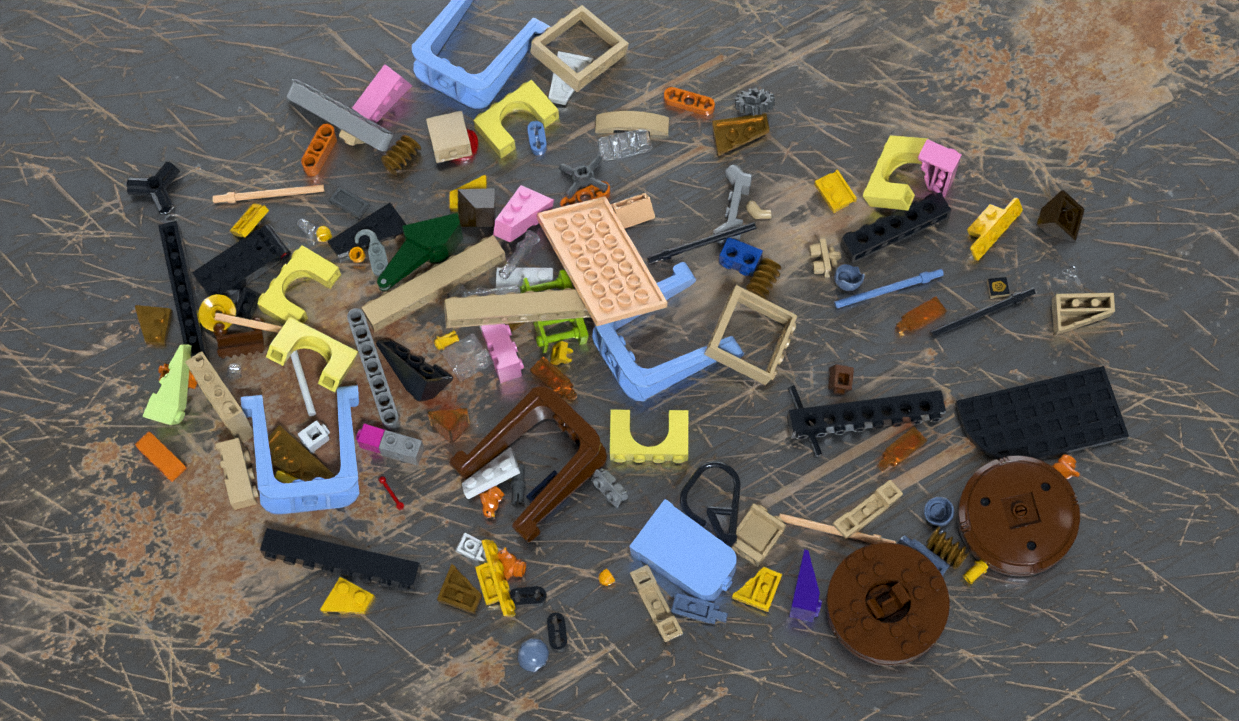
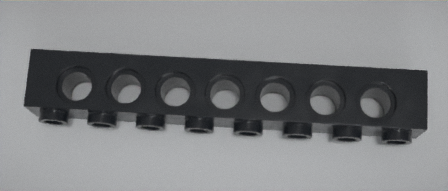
[787,390,946,440]

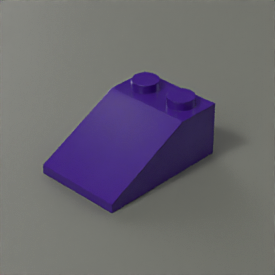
[789,549,822,622]

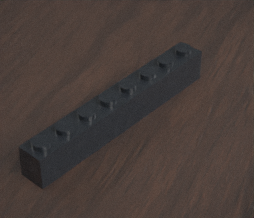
[158,221,210,362]
[260,528,422,592]

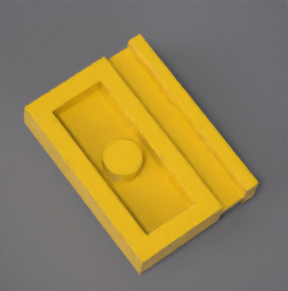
[814,169,857,213]
[229,204,269,238]

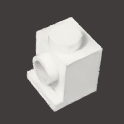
[298,420,330,454]

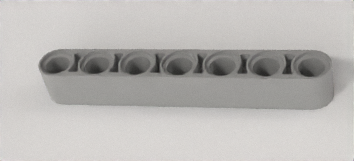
[286,79,394,152]
[347,308,400,432]

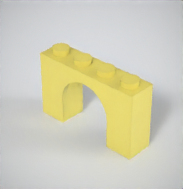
[473,79,559,159]
[863,136,929,210]
[257,245,341,325]
[266,317,358,392]
[610,410,688,463]

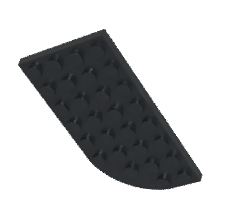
[955,366,1129,460]

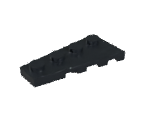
[328,203,407,258]

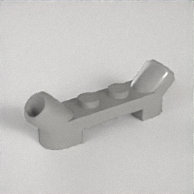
[713,165,752,245]

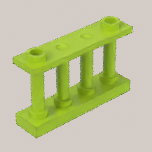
[520,269,589,353]

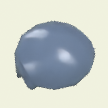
[834,264,865,291]
[924,497,954,527]
[517,638,549,672]

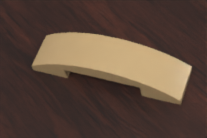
[595,111,669,136]
[833,480,903,539]
[630,564,683,642]

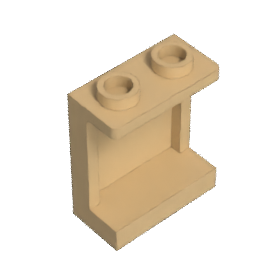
[426,111,472,163]
[732,503,786,568]

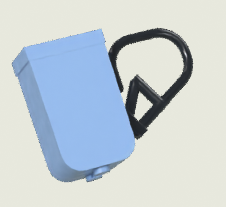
[629,461,741,602]

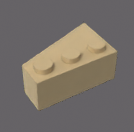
[215,438,259,510]

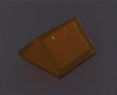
[428,408,471,445]

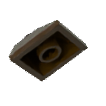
[458,188,496,227]
[1037,190,1085,242]

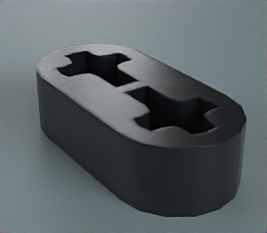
[509,586,547,608]
[547,612,568,652]

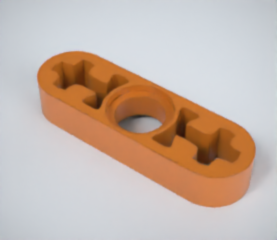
[664,87,715,116]
[560,181,610,207]

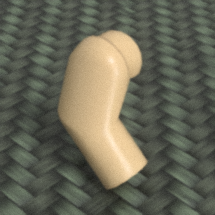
[746,200,771,219]

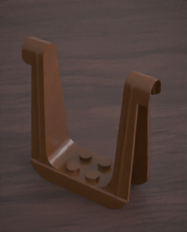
[449,386,607,543]

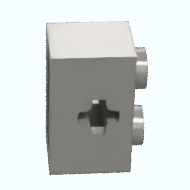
[379,430,424,466]

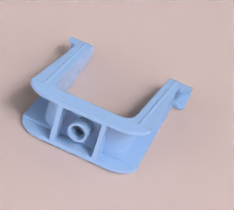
[412,0,551,109]
[592,262,744,401]
[241,385,359,514]

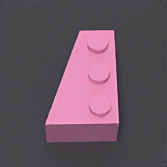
[352,64,412,123]
[918,139,962,198]
[493,185,554,242]
[481,324,524,383]

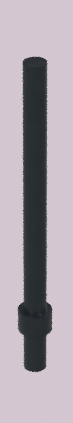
[648,222,757,264]
[930,287,1036,338]

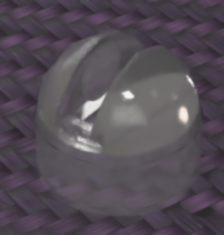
[226,363,242,379]

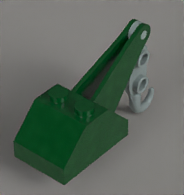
[355,213,463,291]

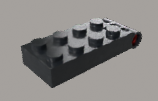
[192,224,291,297]

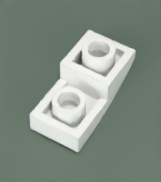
[455,533,502,564]

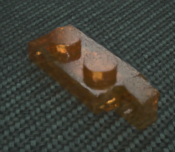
[895,296,947,334]
[530,357,577,402]
[877,427,927,472]

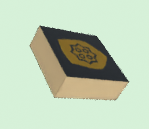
[987,277,1010,299]

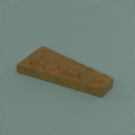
[253,425,335,481]

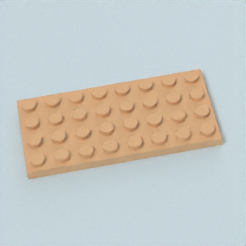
[537,196,668,326]

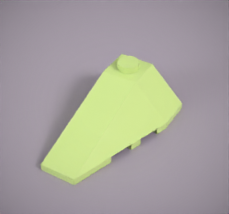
[143,344,192,425]

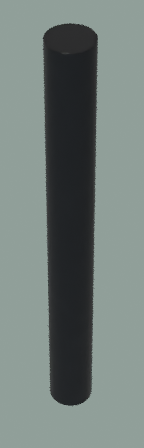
[788,385,823,458]

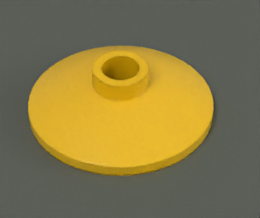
[198,294,236,332]

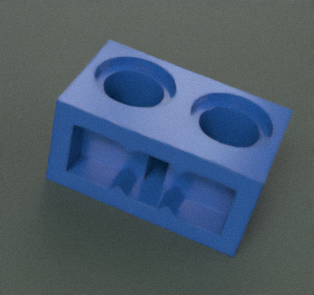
[719,238,763,277]

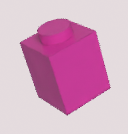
[356,424,385,454]

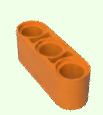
[301,123,337,177]
[134,431,187,482]

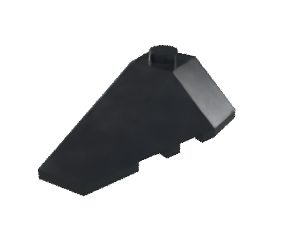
[376,339,453,402]

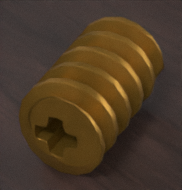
[381,135,421,175]
[746,258,782,299]
[926,527,971,570]

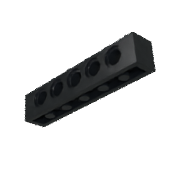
[840,192,951,264]

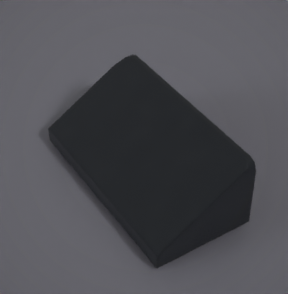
[234,286,261,328]

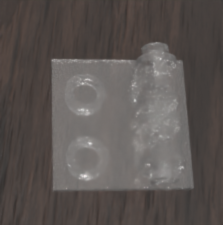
[441,333,493,382]

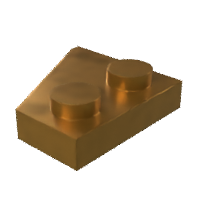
[135,305,173,346]
[437,564,482,614]

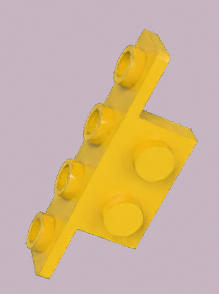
[967,197,1023,261]
[475,539,515,617]

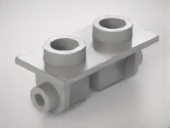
[591,468,629,508]

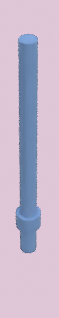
[834,269,944,309]

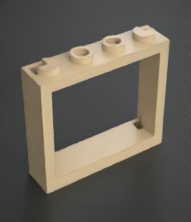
[530,5,629,92]
[704,285,797,385]
[185,351,254,444]

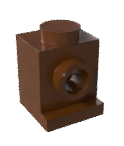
[828,364,854,395]

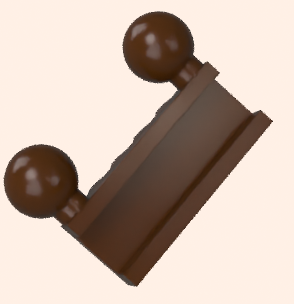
[213,317,265,359]

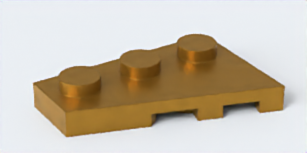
[712,113,769,156]

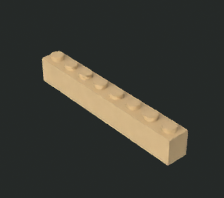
[362,235,506,332]
[444,288,591,328]

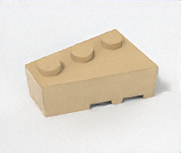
[1052,293,1115,336]

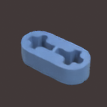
[527,121,547,155]

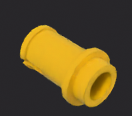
[433,330,459,351]
[962,560,988,584]

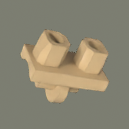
[809,239,842,277]

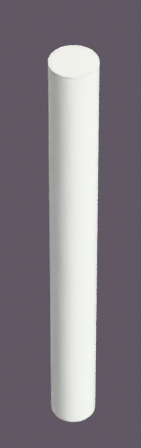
[290,350,316,416]

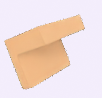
[611,193,655,229]

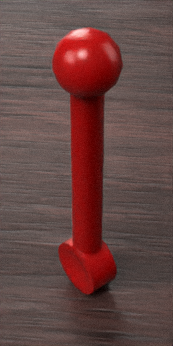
[379,476,404,510]

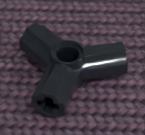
[126,161,180,214]

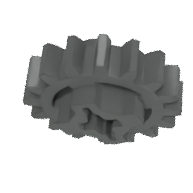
[735,88,775,116]

